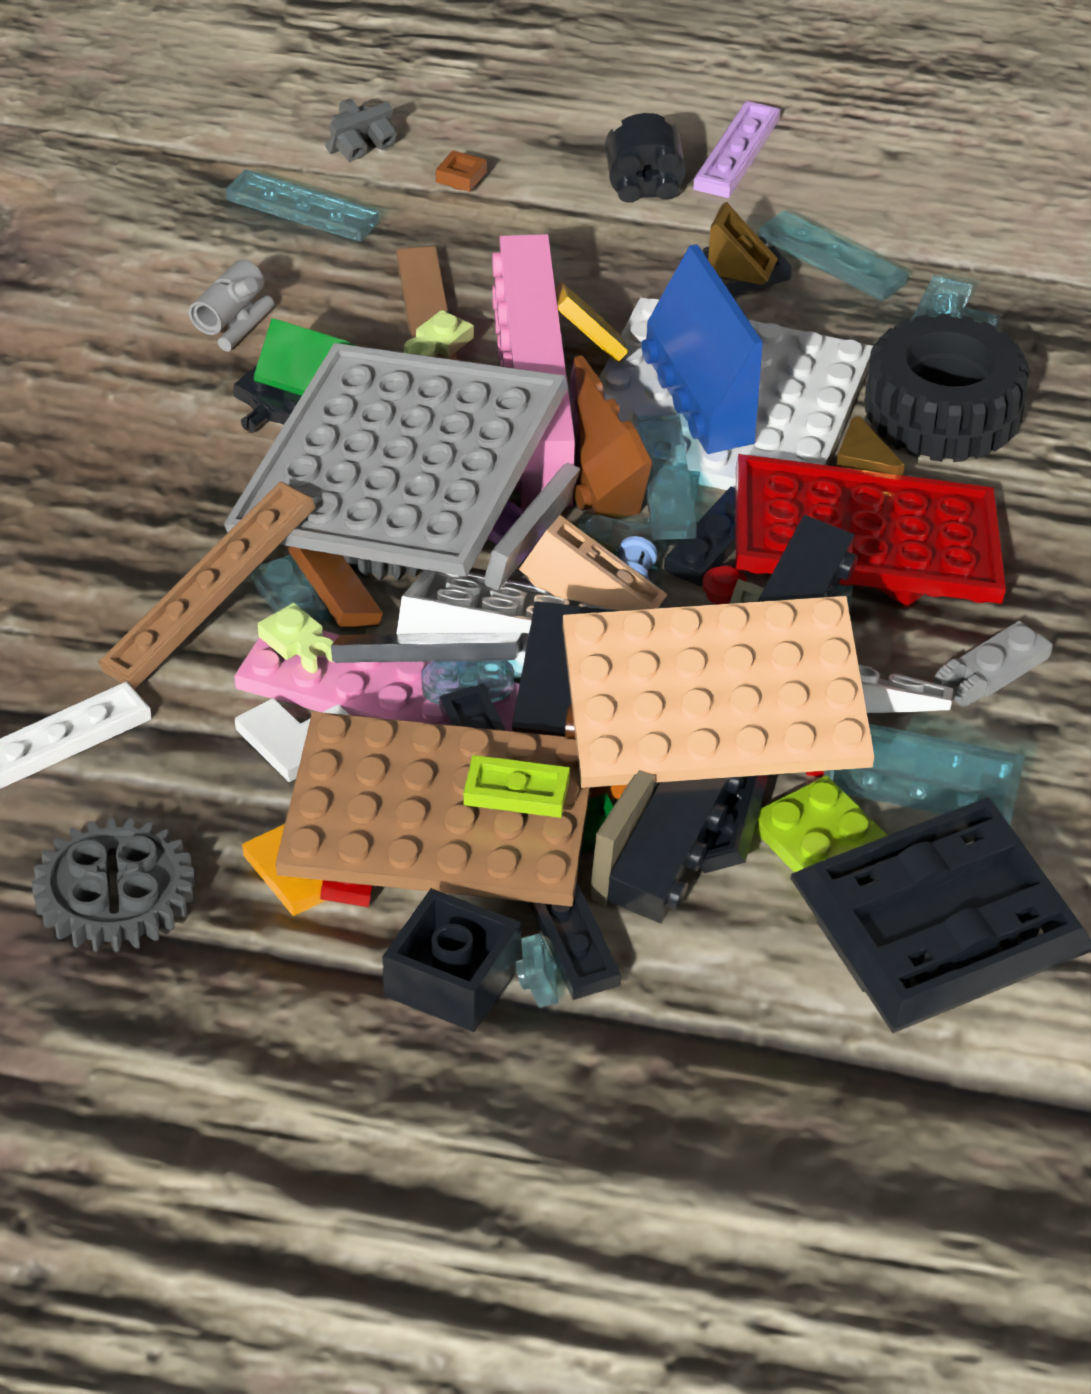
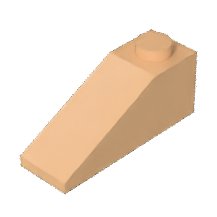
[519,515,668,611]

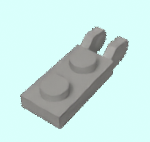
[933,620,1053,707]

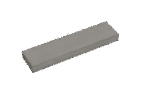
[484,462,581,591]

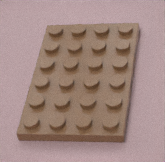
[276,711,592,907]

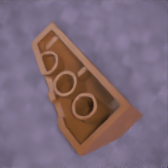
[569,355,652,526]

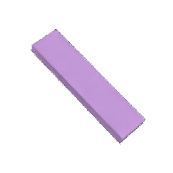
[693,101,780,198]

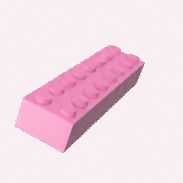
[492,234,575,509]

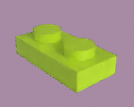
[463,755,570,818]

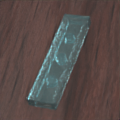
[226,169,379,242]
[759,210,908,302]
[637,415,697,540]

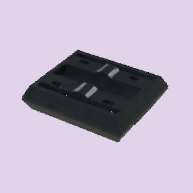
[790,797,1091,1033]

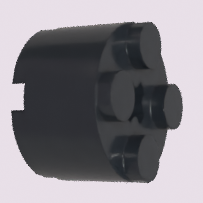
[605,113,686,203]

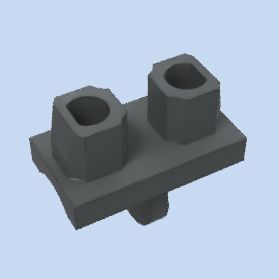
[325,98,397,162]

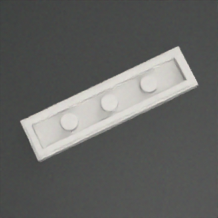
[0,681,151,789]

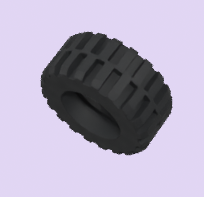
[864,313,1029,462]

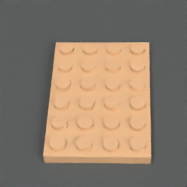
[563,596,874,788]

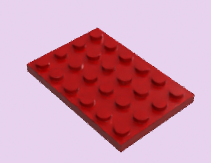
[736,454,1006,604]

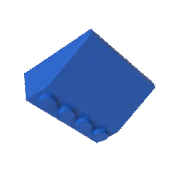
[642,244,763,454]

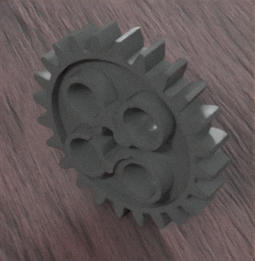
[31,817,195,952]

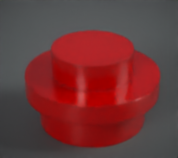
[702,566,747,605]

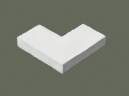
[235,698,349,782]

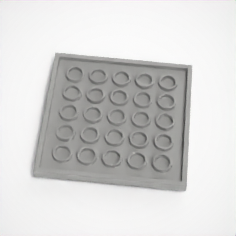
[224,343,568,577]

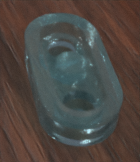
[421,660,514,705]

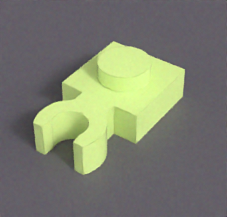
[404,310,474,358]
[258,603,334,673]

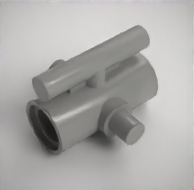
[188,259,274,351]

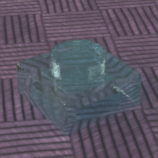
[516,933,558,1008]

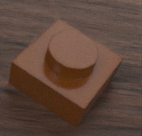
[436,150,487,192]

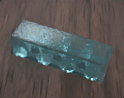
[824,724,1025,826]

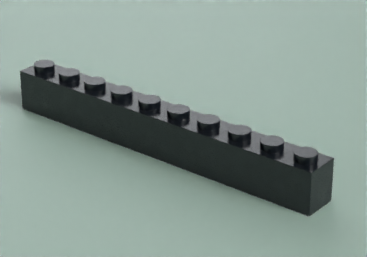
[608,515,858,924]

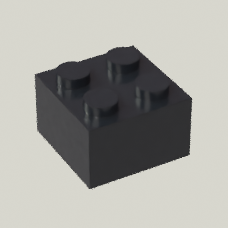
[382,888,521,1032]

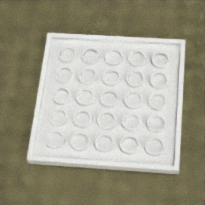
[599,297,873,490]

